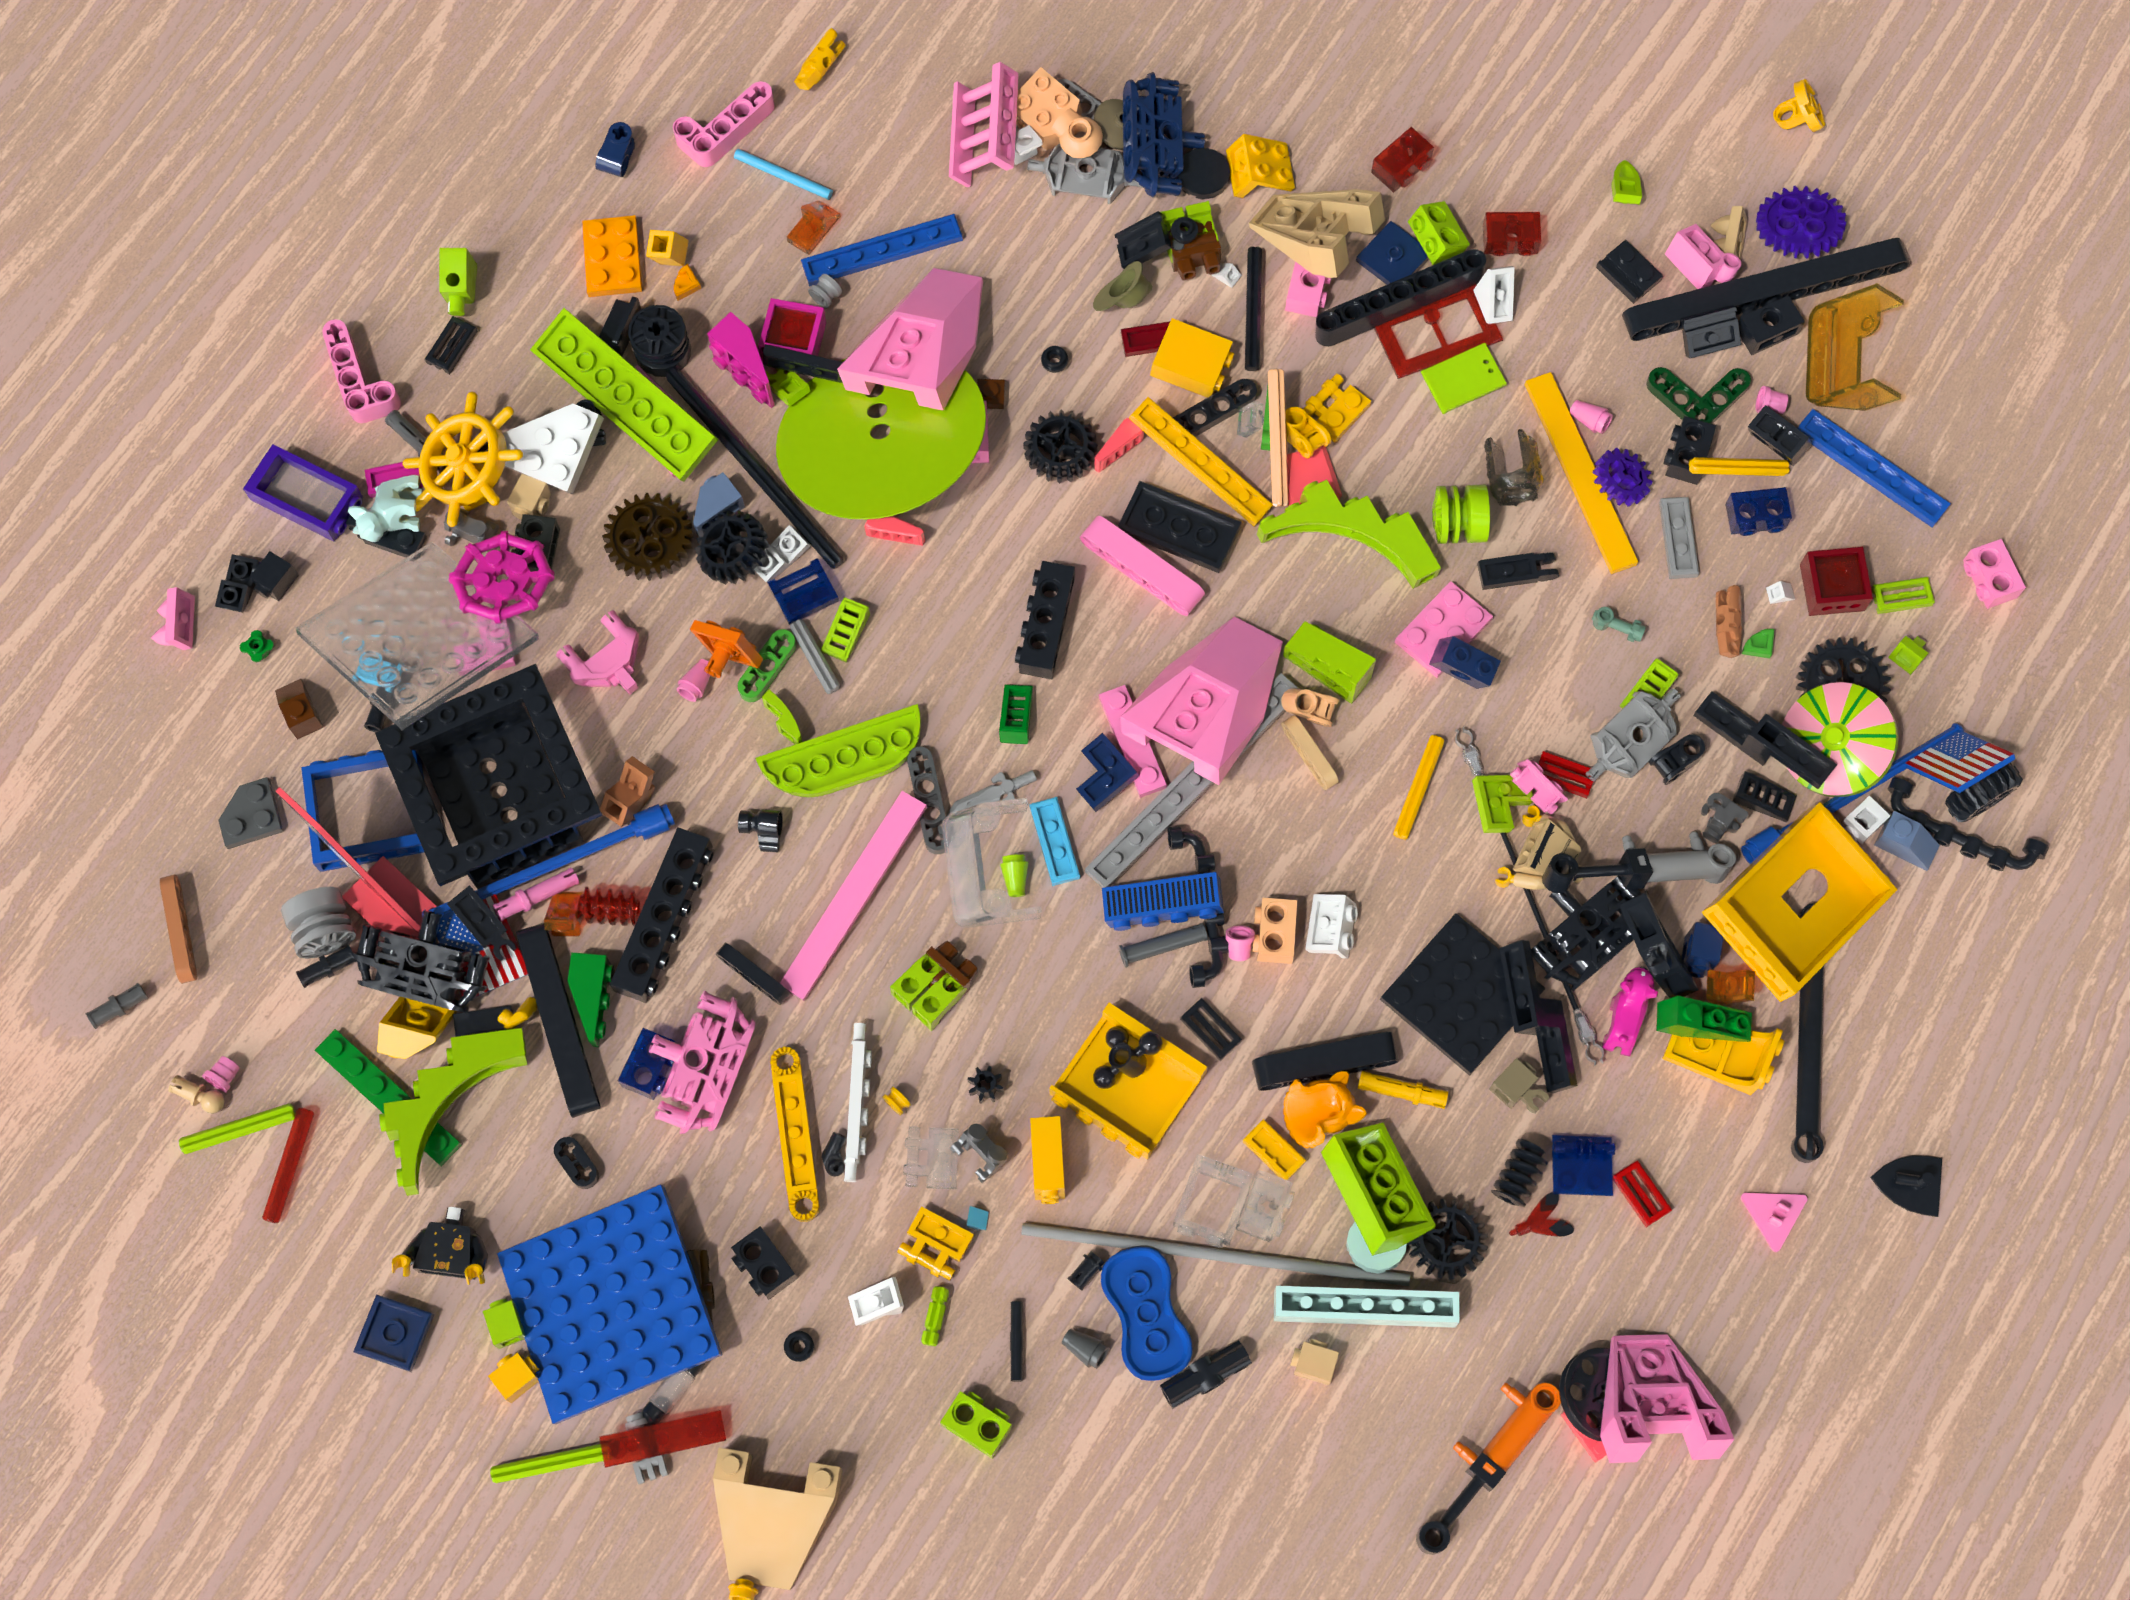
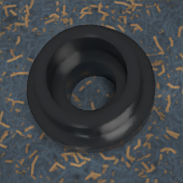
[1171,217,1198,244]
[1041,346,1068,373]
[784,1331,814,1362]

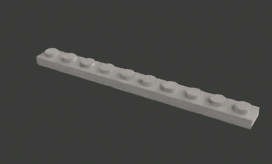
[1085,673,1300,888]

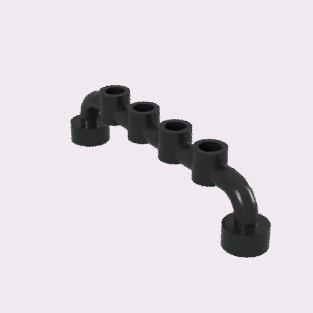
[1888,777,2049,871]
[1167,826,1229,988]

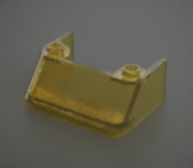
[1806,283,1904,411]

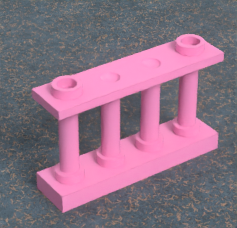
[949,62,1019,187]

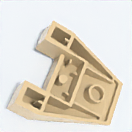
[1249,189,1385,278]
[713,1448,843,1590]

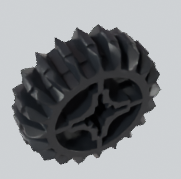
[1023,409,1098,484]
[694,510,769,585]
[1945,762,2023,822]
[1407,1198,1488,1281]

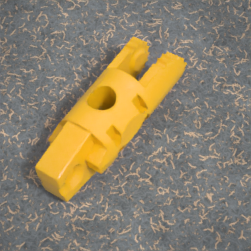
[794,28,846,90]

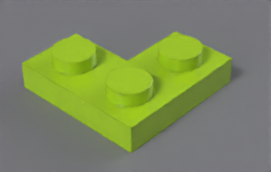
[1472,775,1533,833]

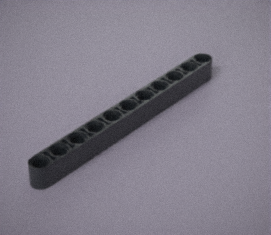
[1622,238,1910,341]

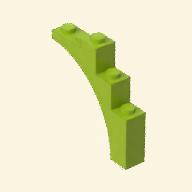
[1256,479,1441,589]
[379,1028,527,1196]

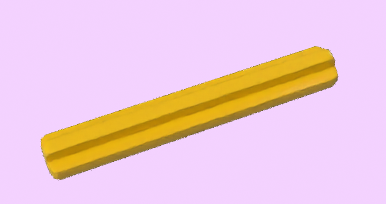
[1688,457,1790,476]
[1393,735,1445,840]

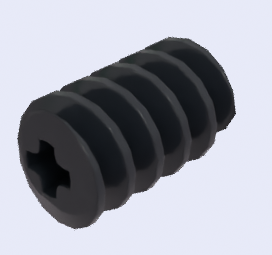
[1491,1139,1548,1207]

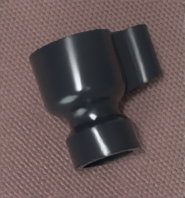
[738,809,783,853]

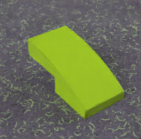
[762,689,803,745]

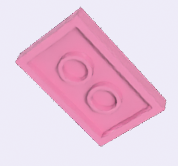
[1395,581,1493,678]

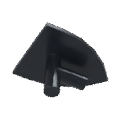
[1870,1156,1942,1217]

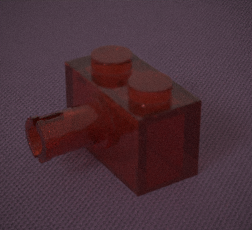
[1371,127,1434,193]

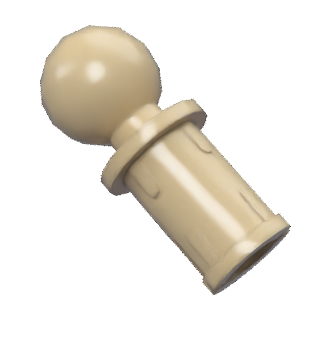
[168,1075,225,1114]

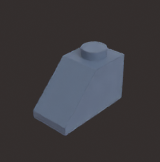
[693,472,745,537]
[1874,811,1940,871]

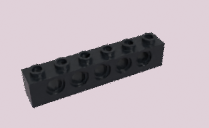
[610,827,714,1003]

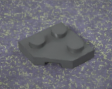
[218,777,284,849]

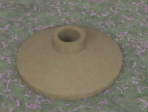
[1093,99,1123,150]

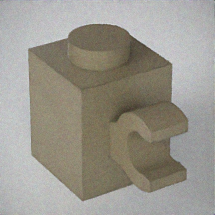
[1489,1058,1549,1114]

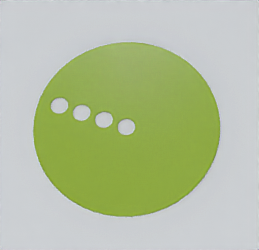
[776,358,986,520]

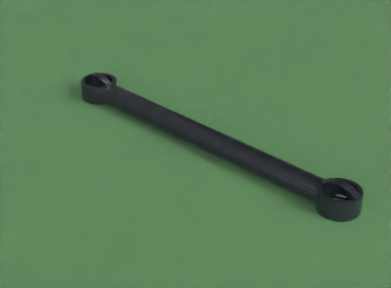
[1791,903,1824,1163]

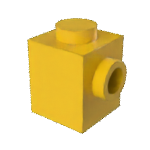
[646,230,689,266]
[488,1353,540,1403]

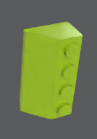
[1321,1123,1436,1256]

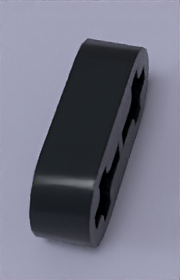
[554,1137,599,1189]

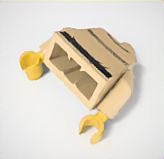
[1495,805,1583,890]

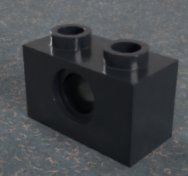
[1738,295,1805,356]

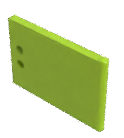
[1421,343,1507,414]

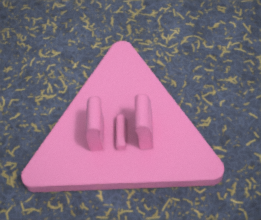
[1741,1193,1807,1252]

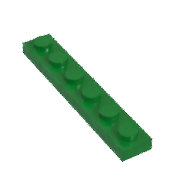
[314,1029,462,1167]

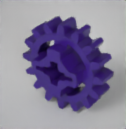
[1593,448,1653,507]

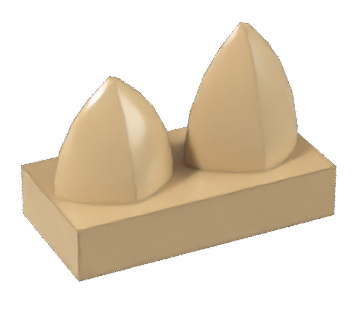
[1711,206,1748,260]

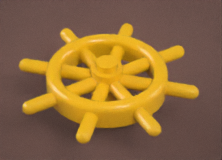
[402,392,523,527]

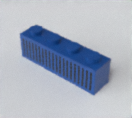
[1102,872,1224,931]

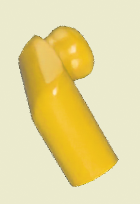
[497,997,538,1029]

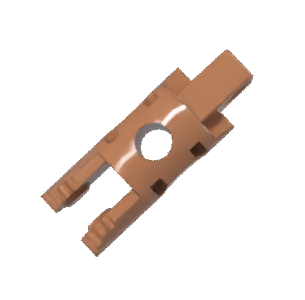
[1716,585,1742,658]

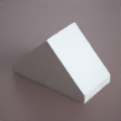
[1473,266,1515,324]

